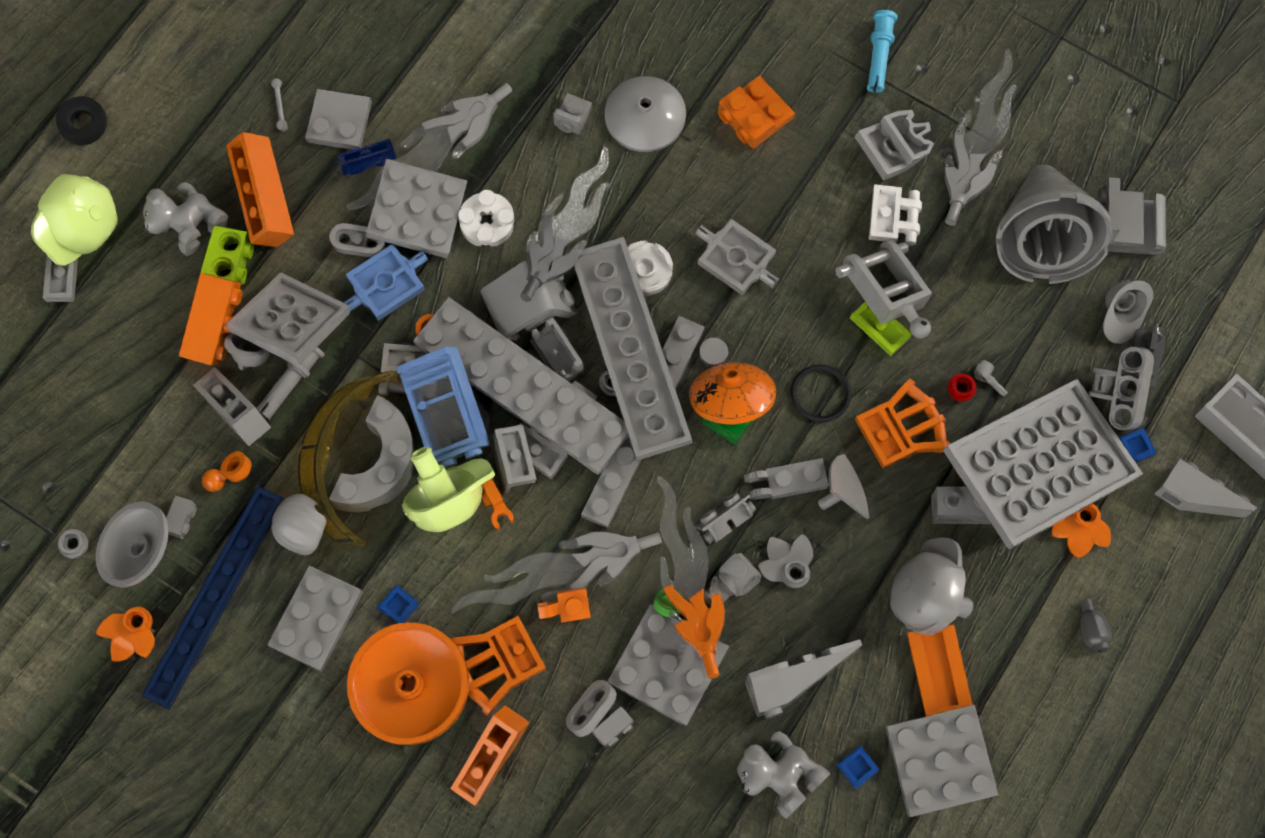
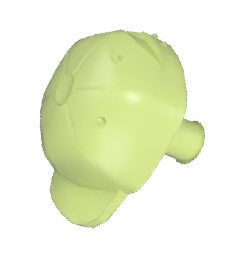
[31,174,118,266]
[402,447,495,532]

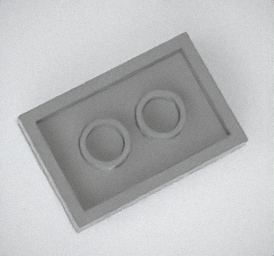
[268,566,363,672]

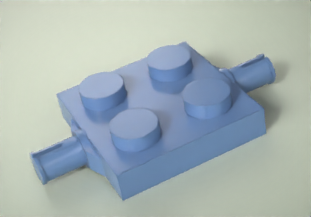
[342,244,428,321]

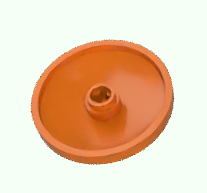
[347,622,469,745]

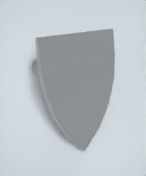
[818,454,869,519]

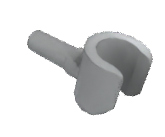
[974,360,1008,397]

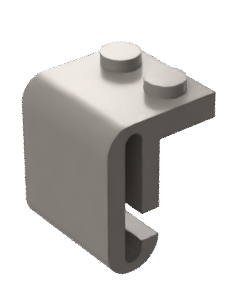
[1097,177,1166,255]
[480,260,578,341]

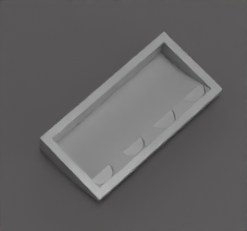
[1194,373,1265,479]

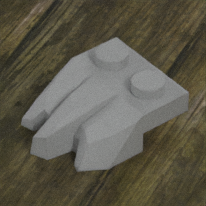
[855,110,934,181]

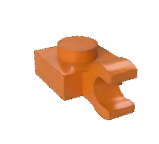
[481,478,514,531]
[537,587,591,623]

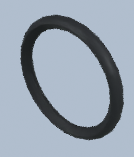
[791,365,851,422]

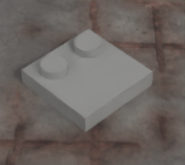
[305,89,372,151]

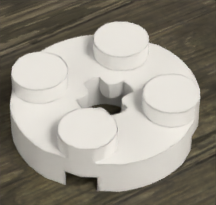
[458,190,515,247]

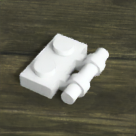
[869,184,922,245]

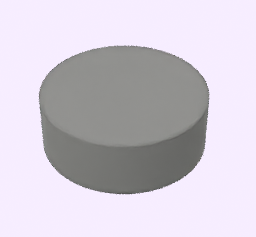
[699,338,728,367]

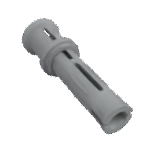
[256,347,325,421]

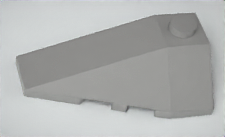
[745,639,862,719]

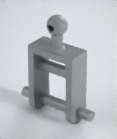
[835,240,932,339]

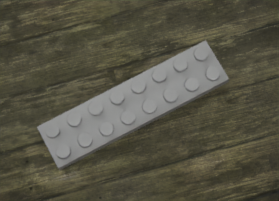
[574,237,692,461]
[414,297,629,475]

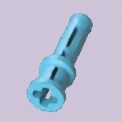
[867,10,898,93]

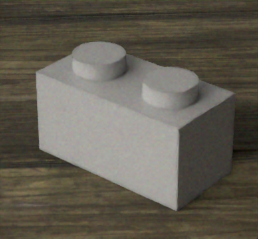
[166,495,197,539]
[592,706,633,748]

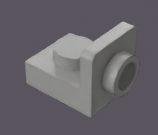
[553,93,592,135]

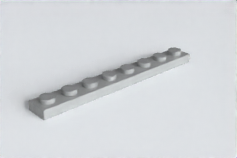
[581,316,705,529]

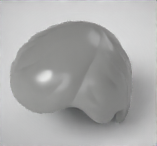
[271,494,327,555]

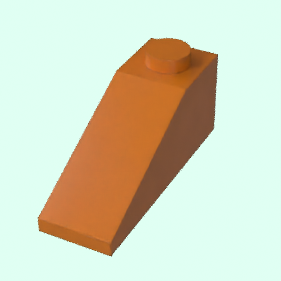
[450,706,530,806]

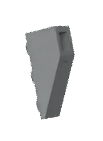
[1155,459,1257,518]

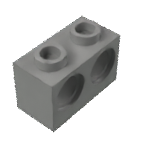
[931,487,991,524]

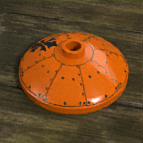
[689,362,776,424]

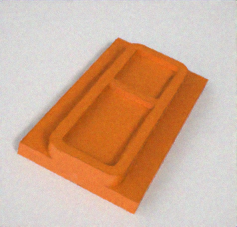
[907,624,973,716]

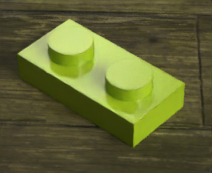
[850,302,912,356]

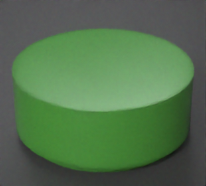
[653,589,682,617]

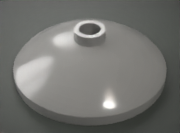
[604,76,686,152]
[96,501,168,588]

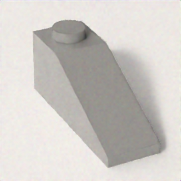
[193,367,271,446]

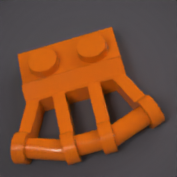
[855,378,950,469]
[450,616,546,716]

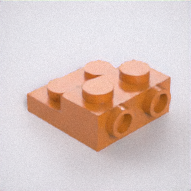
[718,75,795,149]

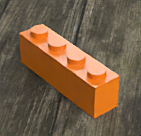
[226,132,294,248]

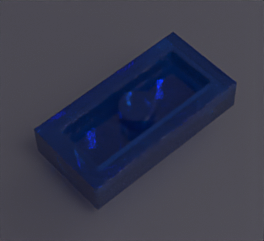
[337,139,397,175]

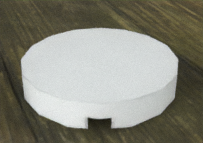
[628,241,673,296]

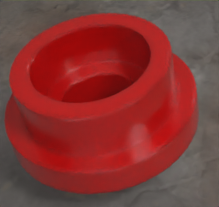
[947,374,976,402]

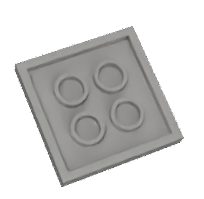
[366,159,467,259]
[227,272,350,366]
[607,604,729,727]
[885,705,999,817]

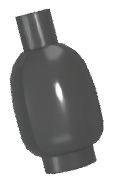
[1079,599,1112,654]

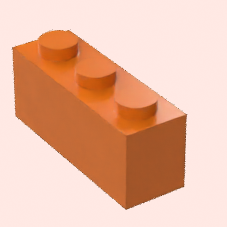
[179,273,243,366]

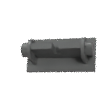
[1131,326,1166,388]

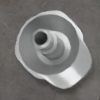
[890,537,974,636]

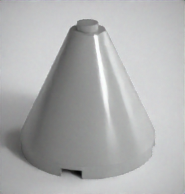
[995,165,1113,284]

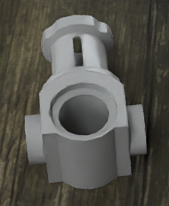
[704,553,761,606]

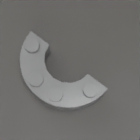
[329,395,416,512]

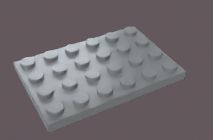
[943,379,1143,550]

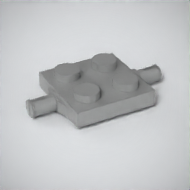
[695,219,779,296]

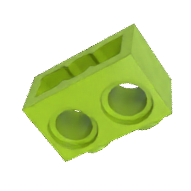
[199,226,254,285]

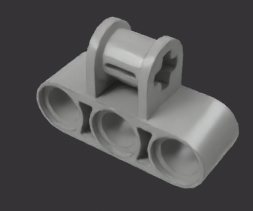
[1088,347,1154,430]

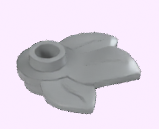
[758,534,813,588]

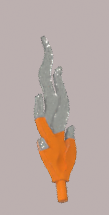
[657,476,725,679]

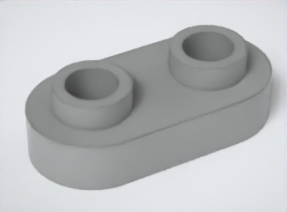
[329,223,386,258]
[566,680,616,737]

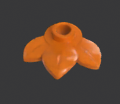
[1052,504,1111,559]
[96,607,155,662]

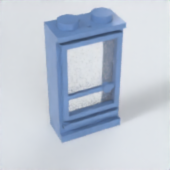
[395,347,491,468]

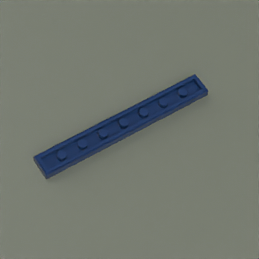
[141,486,284,710]

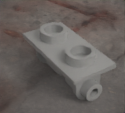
[694,492,756,544]

